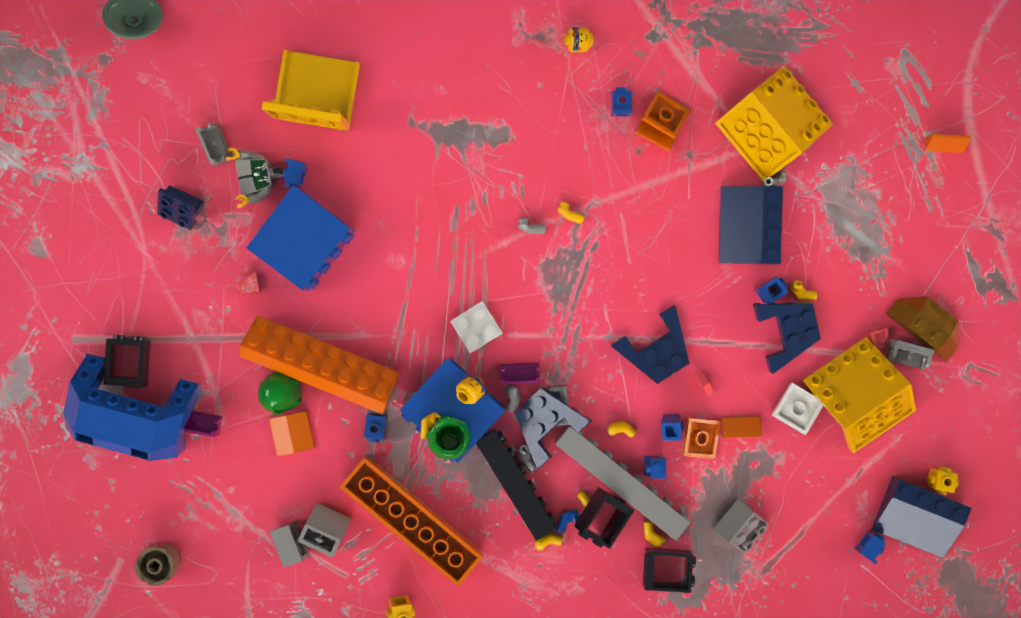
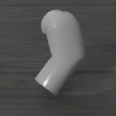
[764,171,787,186]
[517,218,546,234]
[505,384,521,413]
[519,444,537,473]

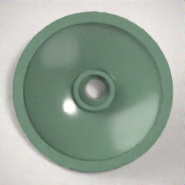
[102,0,163,39]

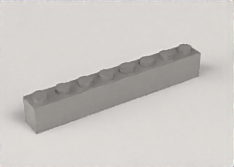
[555,425,690,541]

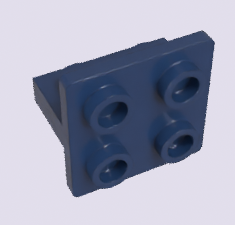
[157,185,204,230]

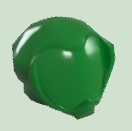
[258,372,302,415]
[426,415,471,460]

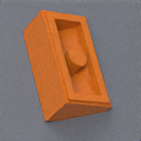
[635,120,678,152]
[925,134,971,153]
[721,416,763,438]

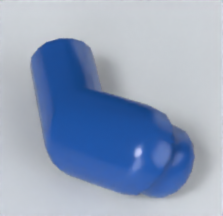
[556,509,580,533]

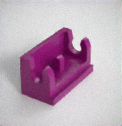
[501,363,540,385]
[184,411,223,437]

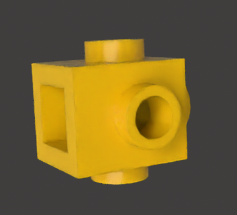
[927,466,959,495]
[386,595,415,618]

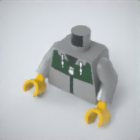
[226,148,283,208]

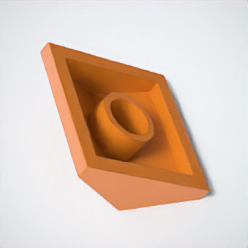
[641,91,691,139]
[269,411,315,456]
[682,417,721,459]

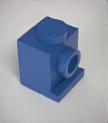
[611,87,632,117]
[282,158,308,188]
[754,276,788,304]
[364,413,388,443]
[661,414,683,441]
[644,456,666,479]
[855,531,886,564]

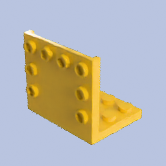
[262,50,360,131]
[715,66,833,181]
[803,337,916,454]

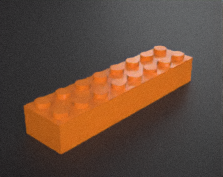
[240,315,400,414]
[340,455,484,587]

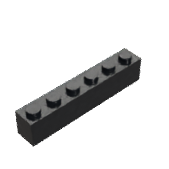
[476,429,557,541]

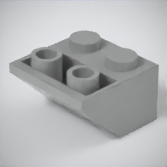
[714,499,769,553]
[298,502,352,558]

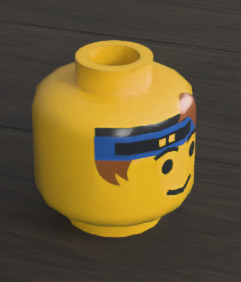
[563,27,593,53]
[456,375,486,404]

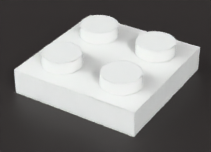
[450,301,502,354]
[771,382,823,435]

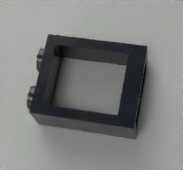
[103,335,151,387]
[574,487,634,549]
[643,548,696,593]

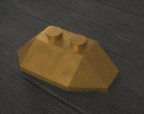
[886,296,958,362]

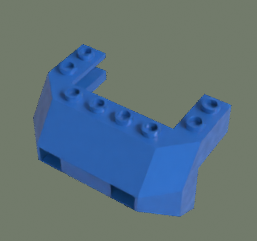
[63,353,199,461]

